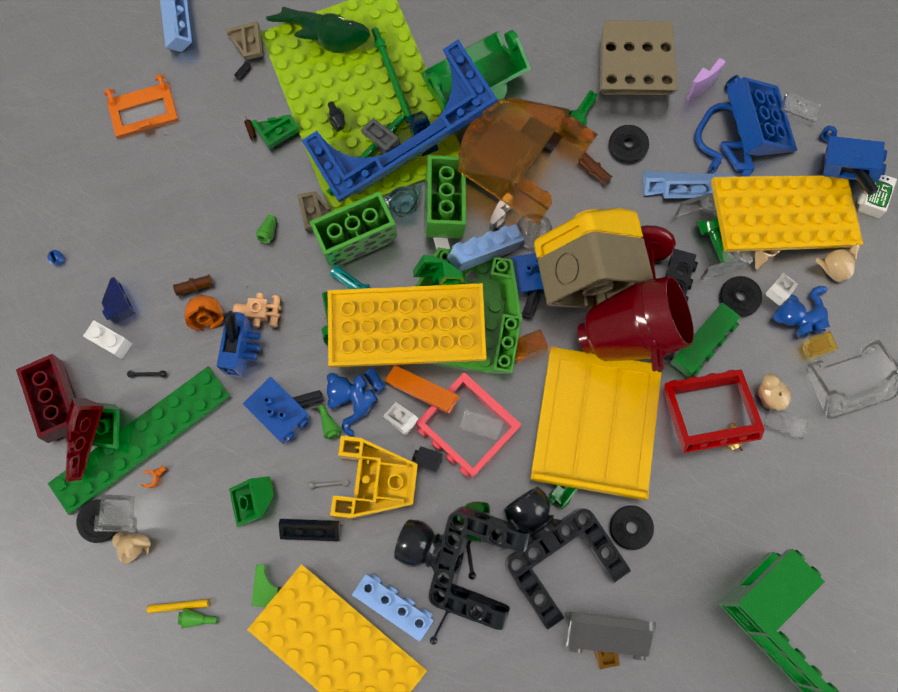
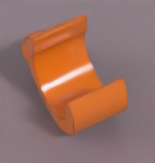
[141,465,166,488]

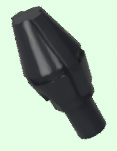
[328,101,345,132]

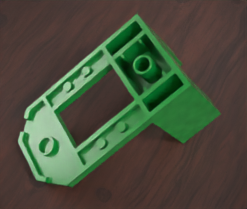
[718,549,839,692]

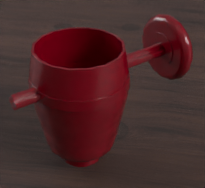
[577,225,694,372]

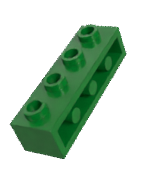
[671,303,741,378]

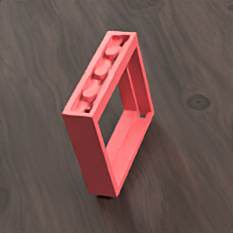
[416,372,522,479]

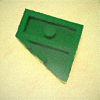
[251,115,300,149]

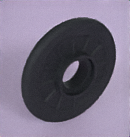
[609,125,649,162]
[720,276,762,316]
[76,499,121,543]
[610,505,654,550]

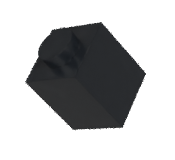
[412,446,443,475]

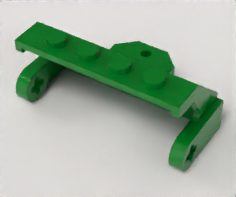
[420,30,531,112]

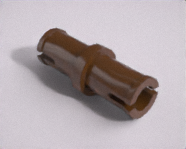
[578,152,613,185]
[173,274,213,296]

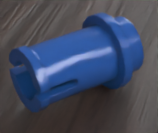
[363,368,386,393]

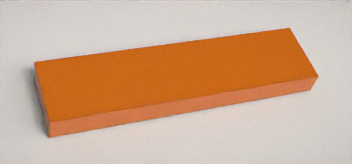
[385,365,459,414]

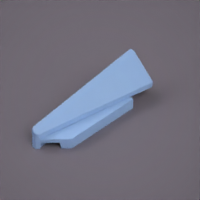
[643,171,735,198]

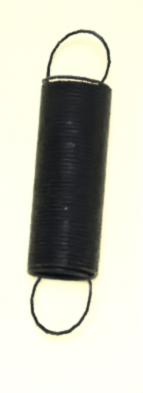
[233,59,252,81]

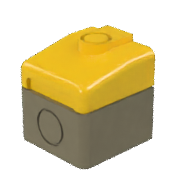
[534,208,654,309]

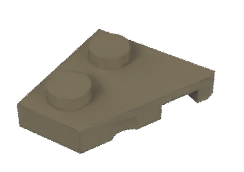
[225,21,263,60]
[297,191,332,231]

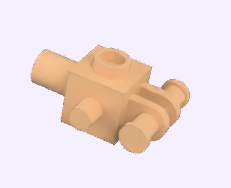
[233,293,282,328]

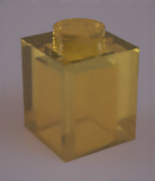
[803,331,839,360]

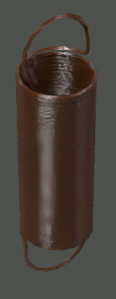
[244,116,257,143]

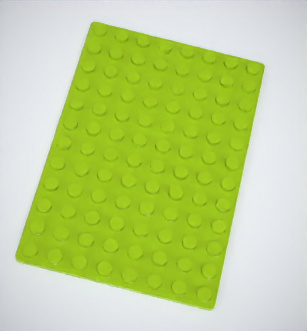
[261,0,467,212]

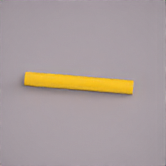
[147,599,209,613]

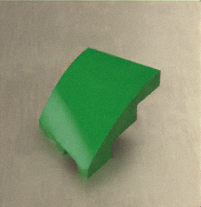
[413,255,467,285]

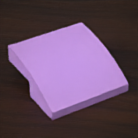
[686,58,726,101]

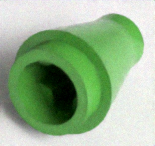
[256,215,277,243]

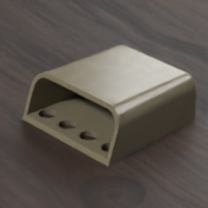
[599,20,678,95]

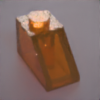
[514,329,548,364]

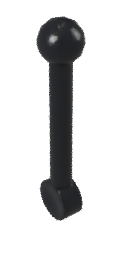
[127,370,167,378]
[466,540,476,580]
[429,611,450,645]

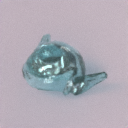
[383,184,422,217]

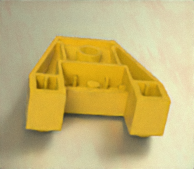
[330,436,418,520]

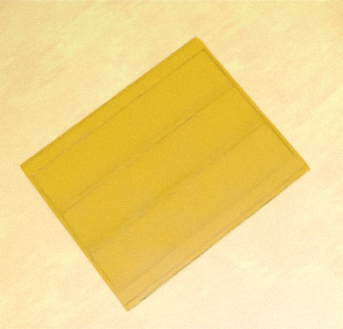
[530,347,661,500]

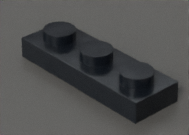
[278,519,340,541]

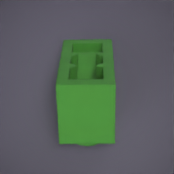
[251,564,282,607]

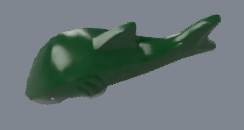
[266,7,370,53]

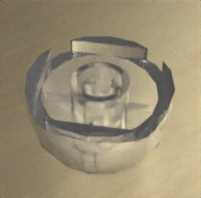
[517,212,552,251]

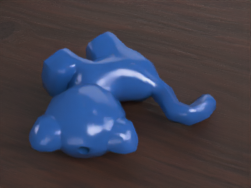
[773,286,831,339]
[327,373,378,437]

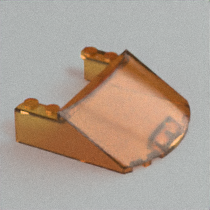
[458,97,598,224]

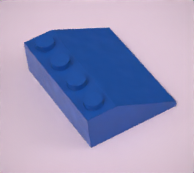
[727,77,797,156]

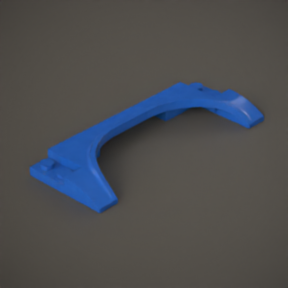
[302,39,498,202]

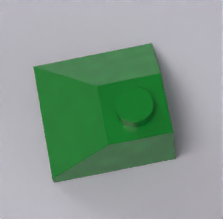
[92,403,119,449]
[229,476,274,527]

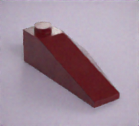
[66,398,104,482]

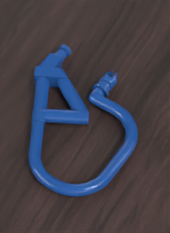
[695,103,755,177]

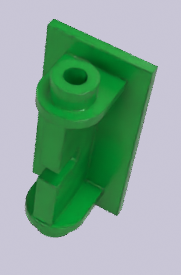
[548,485,579,510]

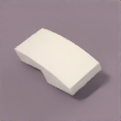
[490,191,514,231]

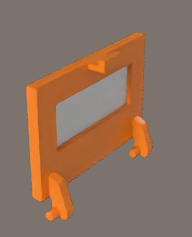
[104,73,179,138]

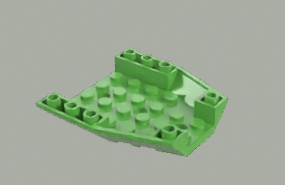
[416,247,522,374]

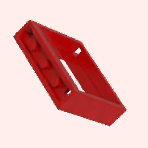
[663,369,765,454]

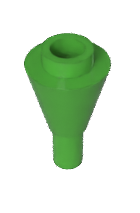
[318,405,342,440]
[178,608,217,629]

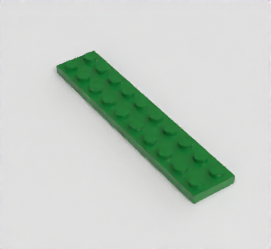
[47,366,231,515]

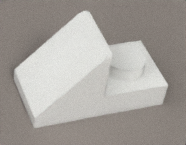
[766,273,798,305]
[383,402,418,435]

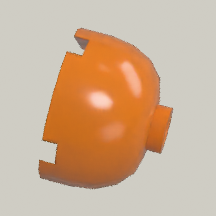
[184,295,223,331]

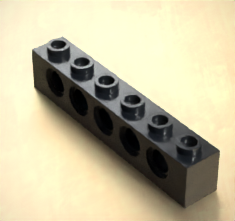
[645,249,698,365]

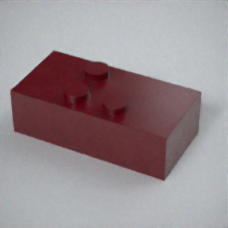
[16,354,74,443]

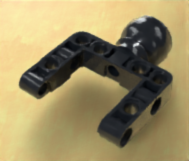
[504,486,631,630]
[394,506,531,630]

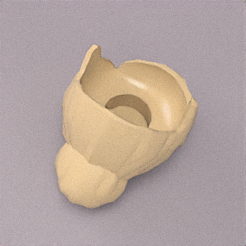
[757,373,792,411]
[112,532,151,564]

